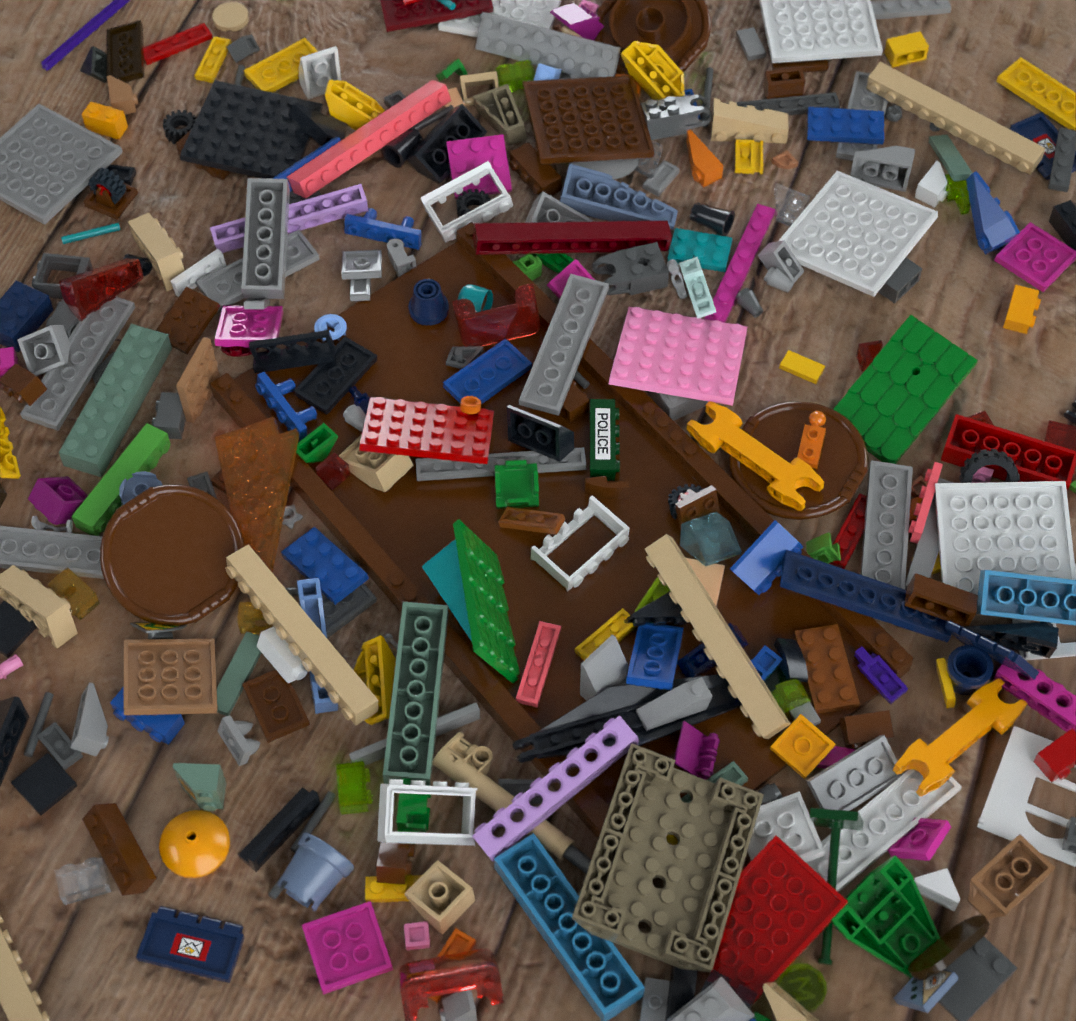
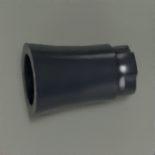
[382,128,423,168]
[690,202,735,236]

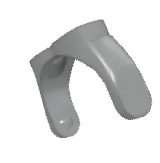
[666,259,687,299]
[31,516,73,533]

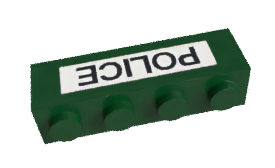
[590,399,620,481]

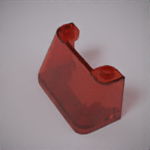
[452,283,540,346]
[398,949,504,1021]

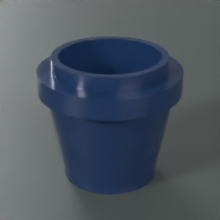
[408,279,449,325]
[947,645,993,695]

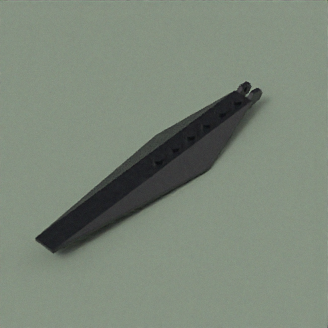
[512,667,790,763]

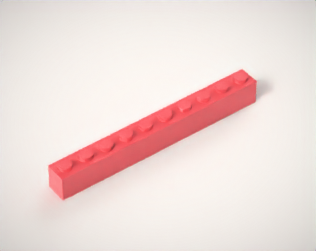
[287,80,451,198]

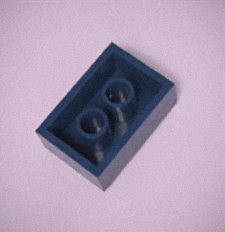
[0,281,54,352]

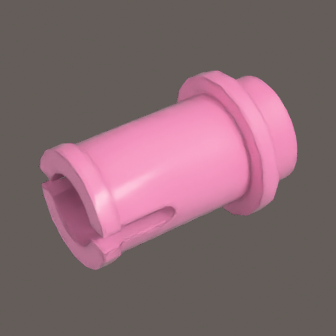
[0,654,23,680]

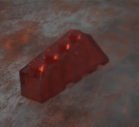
[59,258,144,321]

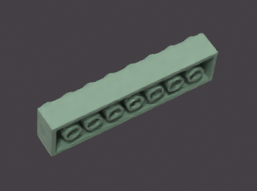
[59,324,172,477]
[383,602,448,786]

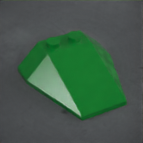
[831,855,940,978]

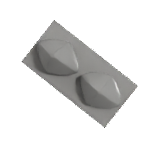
[218,715,260,766]

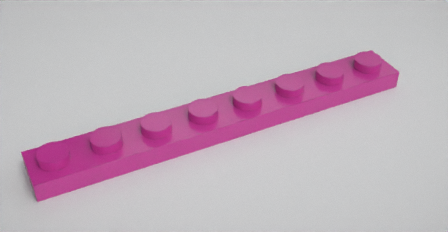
[704,203,776,323]

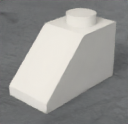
[915,161,948,207]

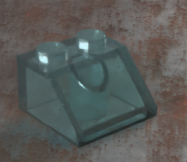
[680,512,741,566]

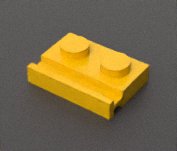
[735,139,763,174]

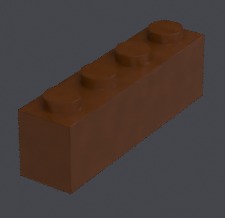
[82,803,157,896]

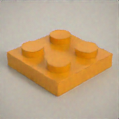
[770,714,836,779]

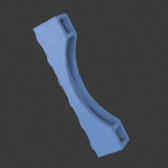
[297,578,338,714]

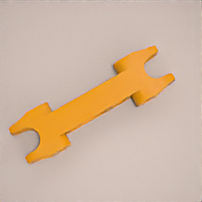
[687,401,824,511]
[893,678,1028,797]

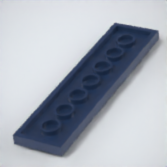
[780,550,951,642]

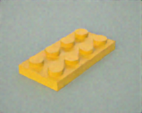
[244,38,318,93]

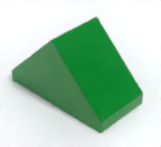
[292,423,338,463]

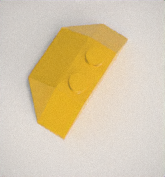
[621,41,685,100]
[324,79,385,130]
[354,635,396,725]

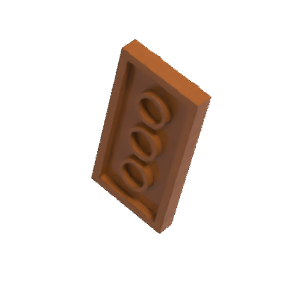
[794,624,860,714]

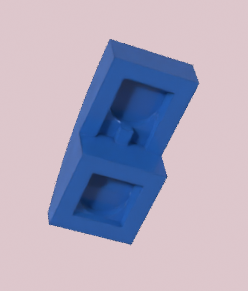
[751,645,782,682]

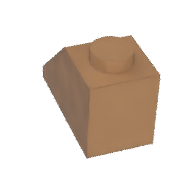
[107,75,139,114]

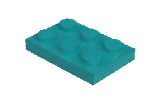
[667,228,733,273]

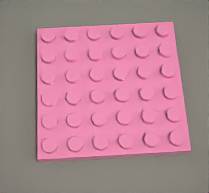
[609,307,747,406]

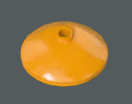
[159,810,230,878]

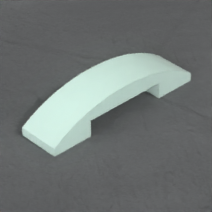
[679,257,716,319]

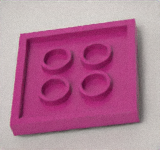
[447,134,512,199]
[994,222,1076,292]
[215,306,283,347]
[302,901,393,994]

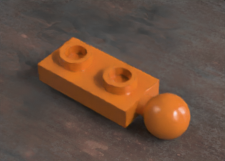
[797,411,826,469]

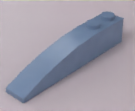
[559,164,678,229]

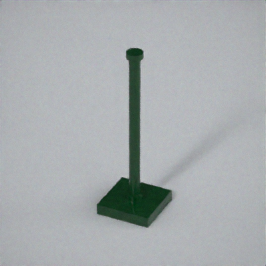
[810,808,864,966]

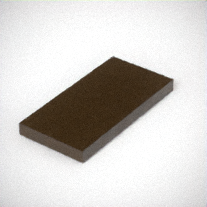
[106,20,145,83]

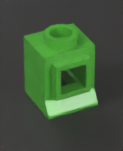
[512,254,543,281]
[806,532,841,564]

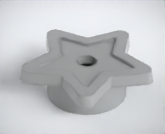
[275,505,303,529]

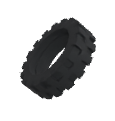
[959,449,1020,483]

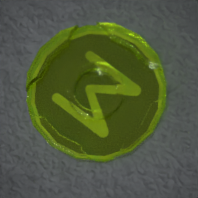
[778,963,827,1012]

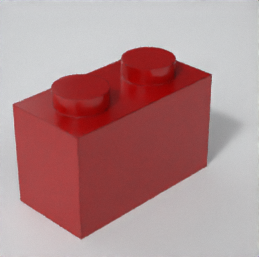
[1033,728,1076,782]

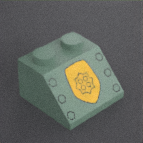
[173,763,227,811]

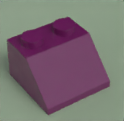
[550,3,604,40]
[28,476,88,525]

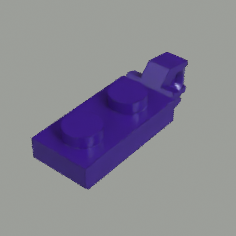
[854,647,908,705]

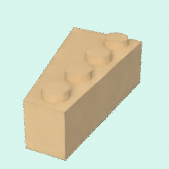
[128,213,185,291]
[0,565,78,649]

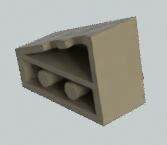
[473,84,528,145]

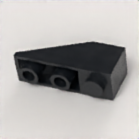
[288,102,348,146]
[624,591,687,626]

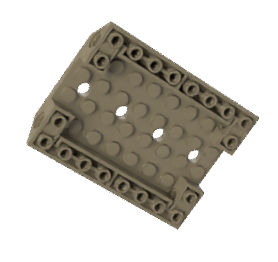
[572,743,764,972]

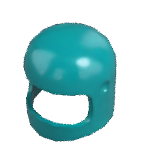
[457,284,494,318]

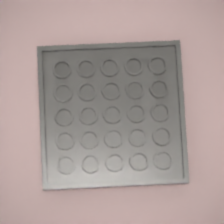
[0,104,123,225]

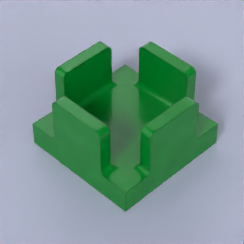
[494,460,539,509]
[396,778,431,833]

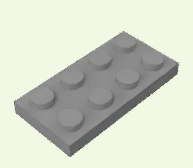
[806,735,904,811]

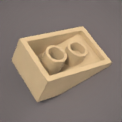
[335,435,413,492]
[763,982,819,1021]

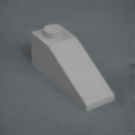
[636,677,713,731]
[70,682,109,756]

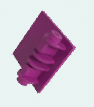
[674,721,720,780]

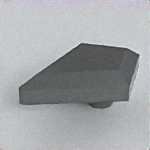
[446,346,483,369]

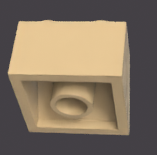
[405,860,475,935]

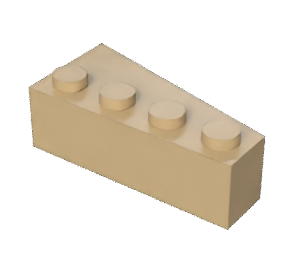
[711,98,789,143]

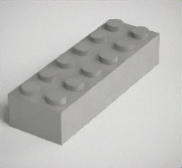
[241,178,290,299]

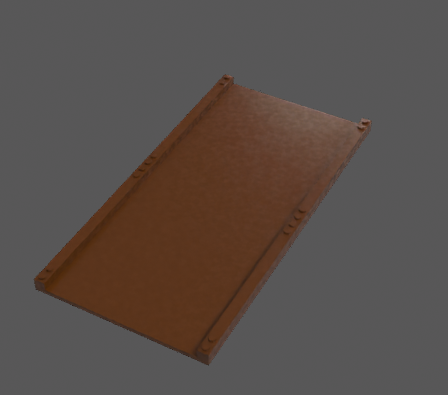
[210,222,914,839]

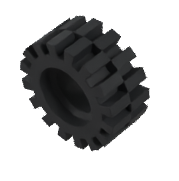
[163,110,196,144]
[456,189,491,218]

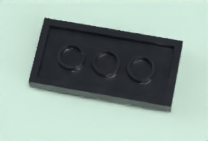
[294,337,378,415]

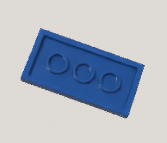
[807,107,884,145]
[443,339,532,404]
[281,527,369,605]
[626,623,683,690]

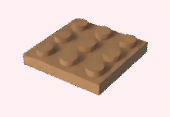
[176,337,220,423]

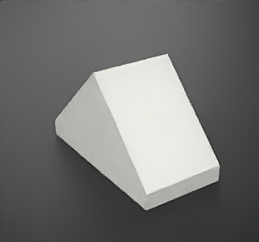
[914,868,960,911]

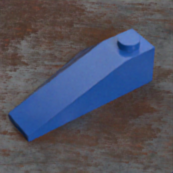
[966,171,1020,255]

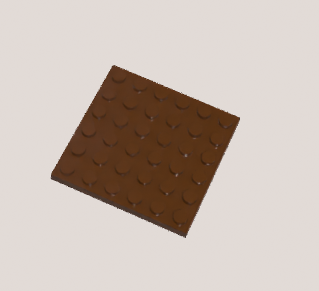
[522,76,655,164]

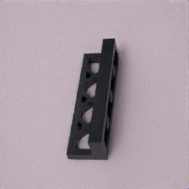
[249,330,335,373]
[238,787,320,872]

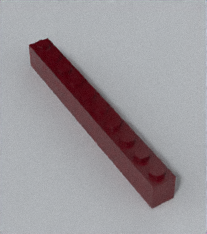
[473,221,672,255]

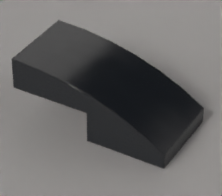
[774,638,808,682]

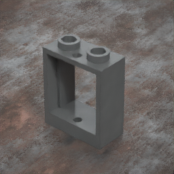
[32,253,93,301]

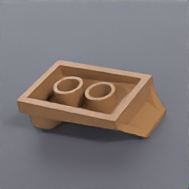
[967,834,1056,920]

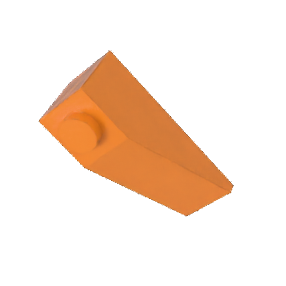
[686,129,724,188]

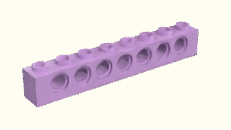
[210,184,368,253]
[473,716,639,862]

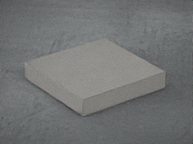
[341,250,382,280]

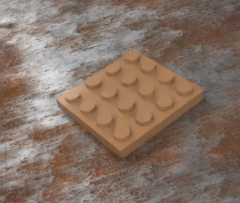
[124,638,217,715]

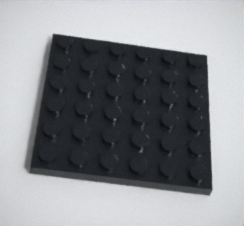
[180,80,323,179]

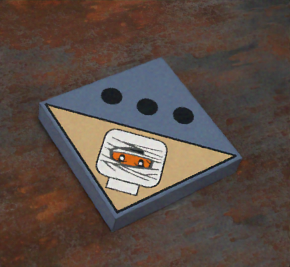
[894,969,958,1013]

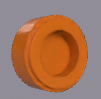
[460,396,481,414]

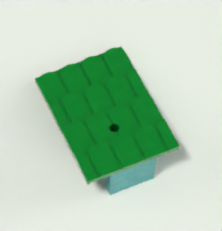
[833,315,978,464]
[422,519,520,684]

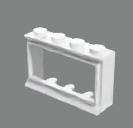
[421,161,513,243]
[531,495,630,591]
[377,779,477,846]

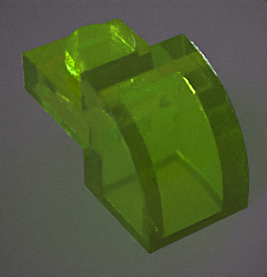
[945,174,971,215]
[771,679,811,713]

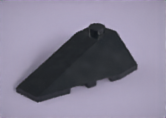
[964,622,1059,658]

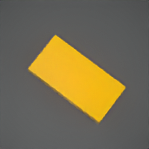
[779,350,825,384]
[936,658,956,709]

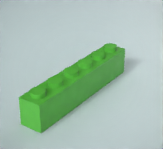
[72,423,171,536]

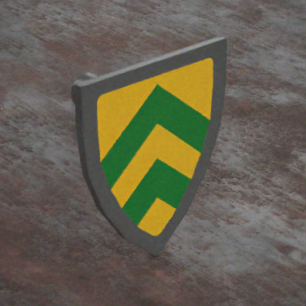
[130,622,187,639]

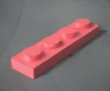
[908,462,943,544]
[516,621,561,708]

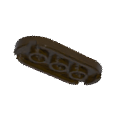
[908,915,990,980]

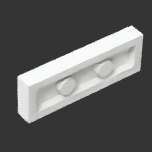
[171,249,227,297]

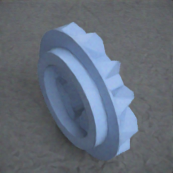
[314,314,347,342]

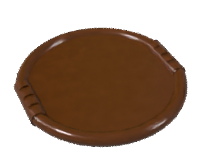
[594,0,711,75]
[729,401,868,520]
[100,484,245,626]

